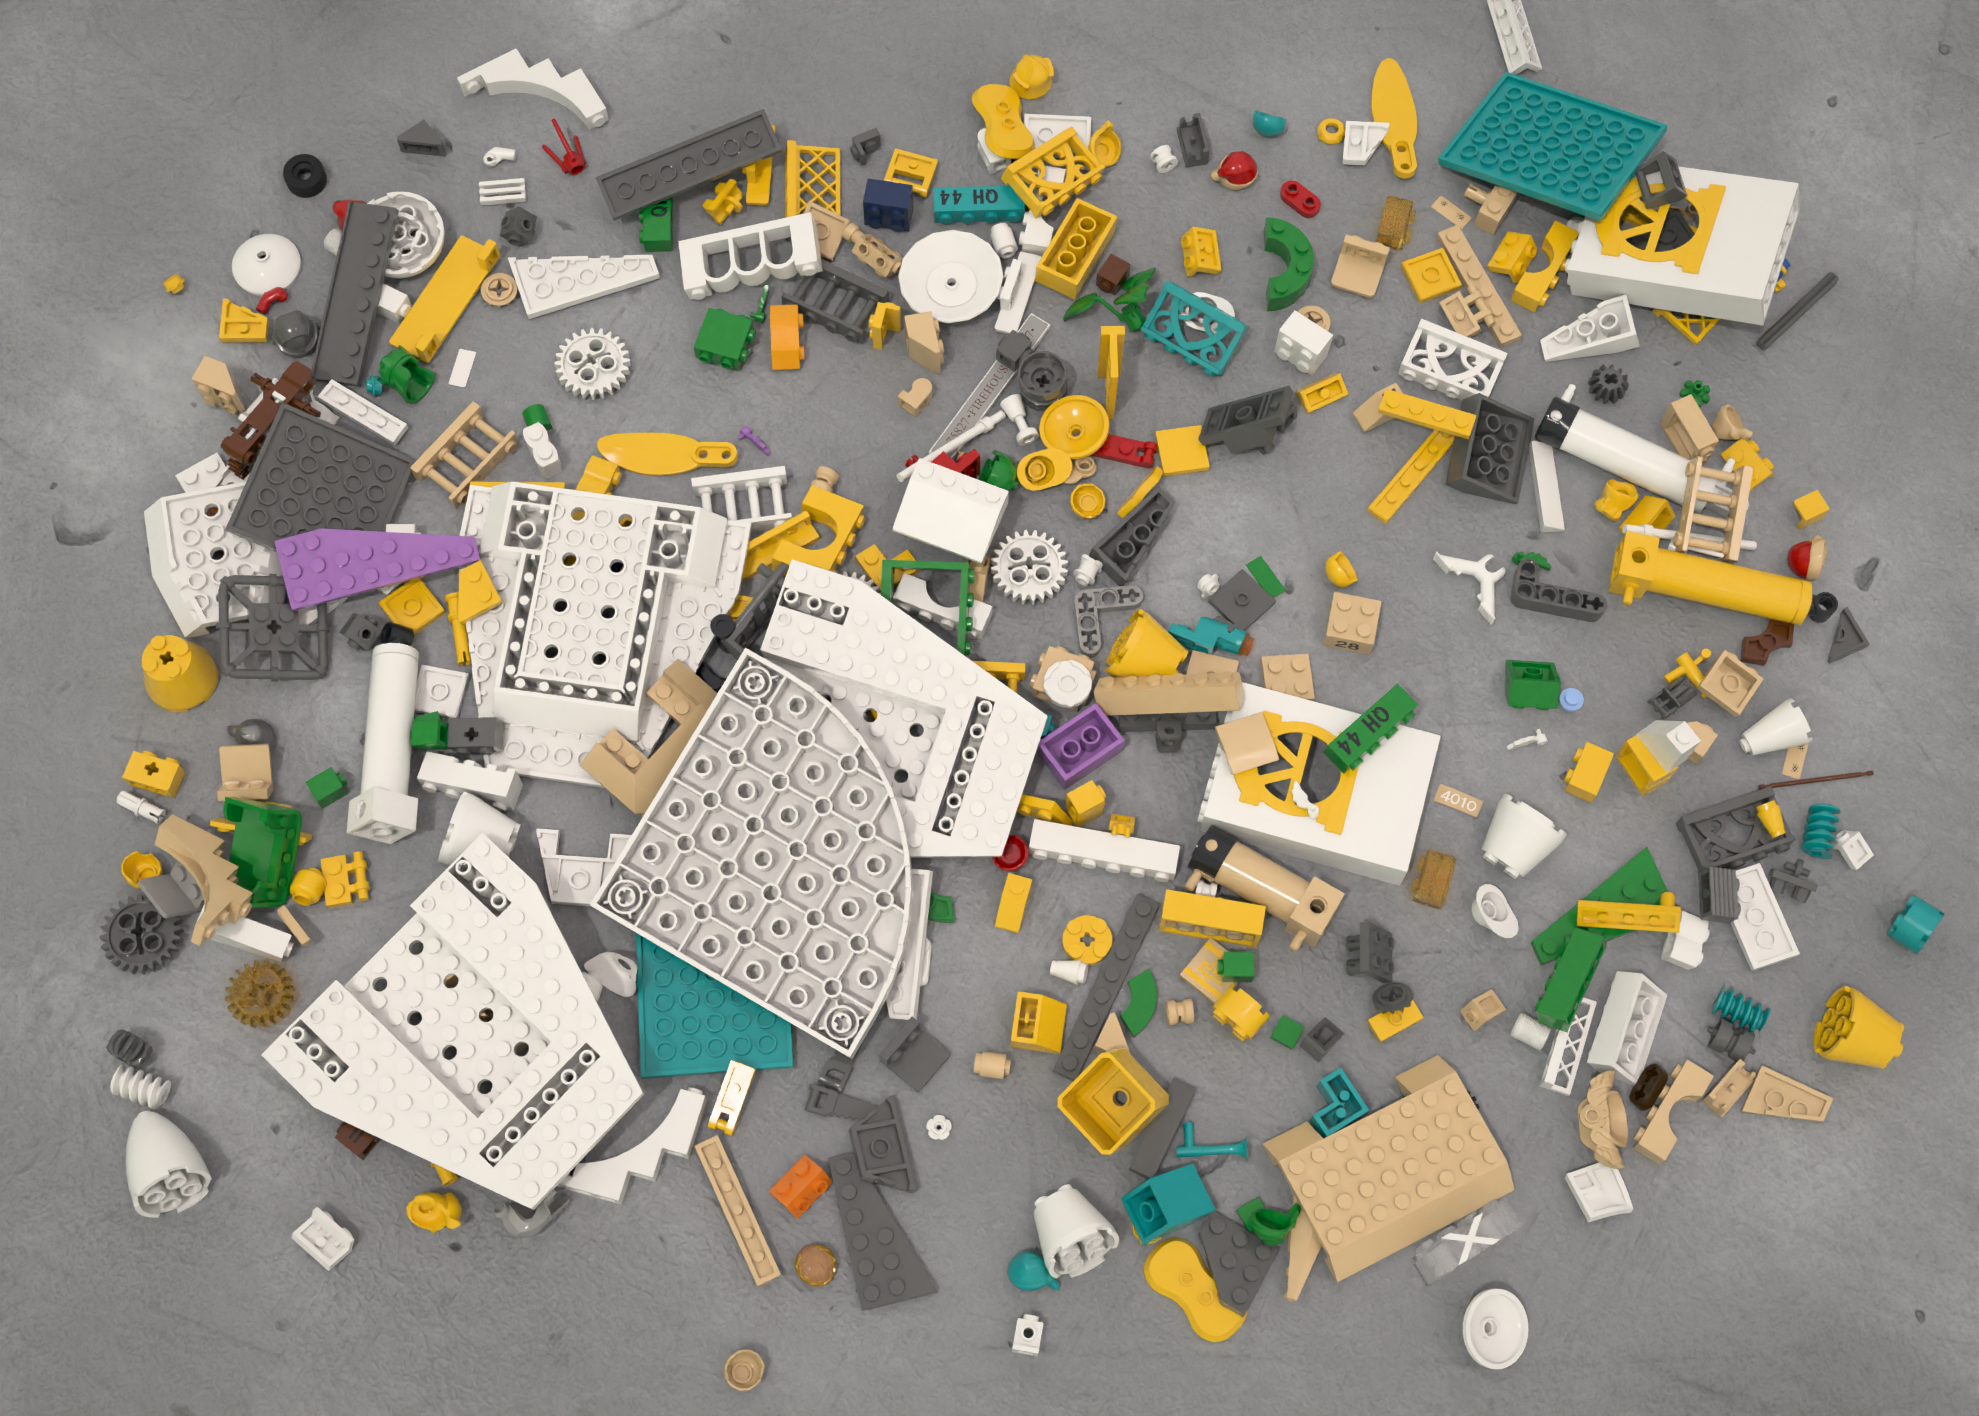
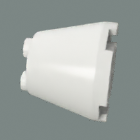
[438,792,521,865]
[1481,794,1567,879]
[1033,1184,1119,1278]

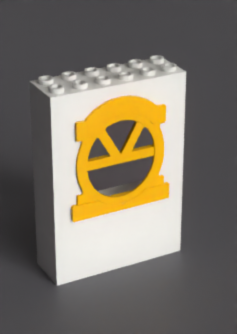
[1565,162,1800,325]
[1197,682,1440,886]

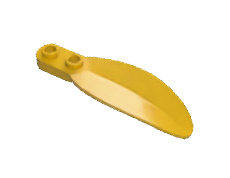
[1371,58,1417,179]
[597,433,738,476]

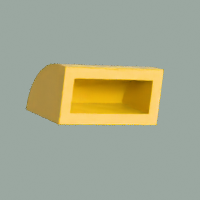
[1619,495,1675,535]

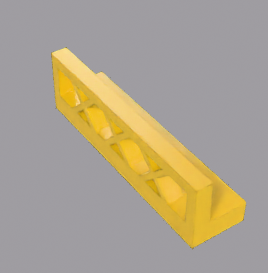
[742,510,820,582]

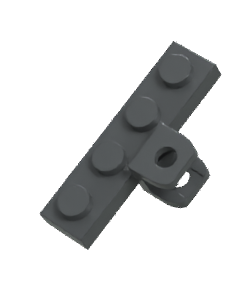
[1118,711,1217,753]

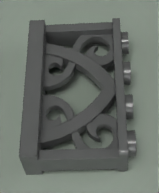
[1676,786,1795,873]

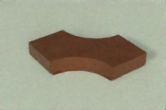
[1740,619,1794,666]

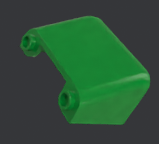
[223,797,302,908]

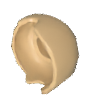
[724,1349,765,1391]

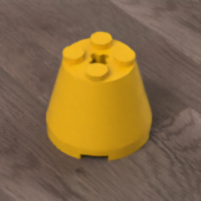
[1104,608,1188,677]
[142,635,219,712]
[1813,986,1904,1069]

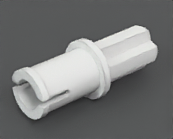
[117,791,166,824]

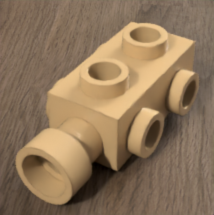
[842,223,903,277]

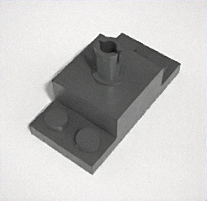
[1198,386,1294,455]

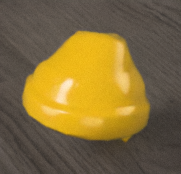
[1088,120,1121,167]

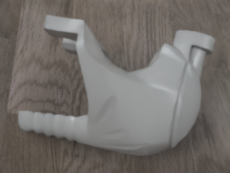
[492,1189,570,1238]

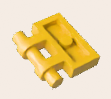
[321,851,370,909]

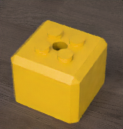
[1058,1048,1169,1155]

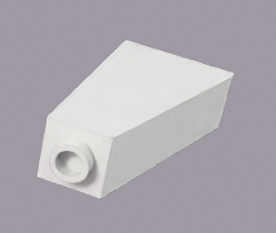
[197,904,294,962]

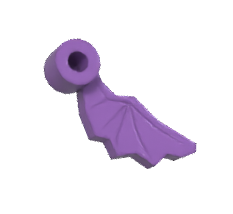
[737,425,771,456]

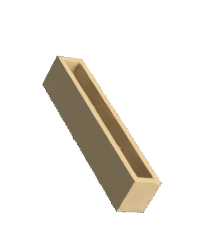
[1094,671,1245,716]

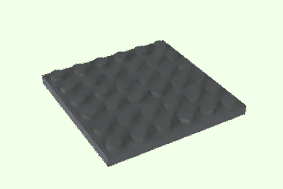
[225,402,416,552]

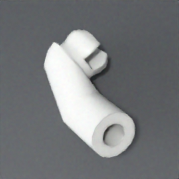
[483,147,516,167]

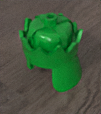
[377,345,435,404]

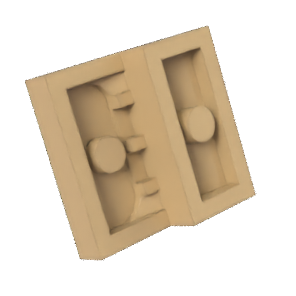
[1215,712,1279,775]

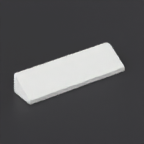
[1528,441,1565,533]

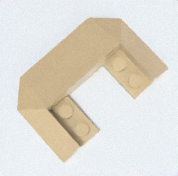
[579,659,718,814]

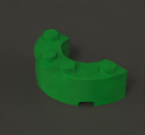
[1264,217,1314,312]

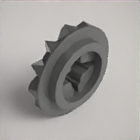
[1372,983,1413,1015]

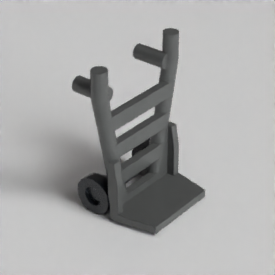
[710,562,789,660]

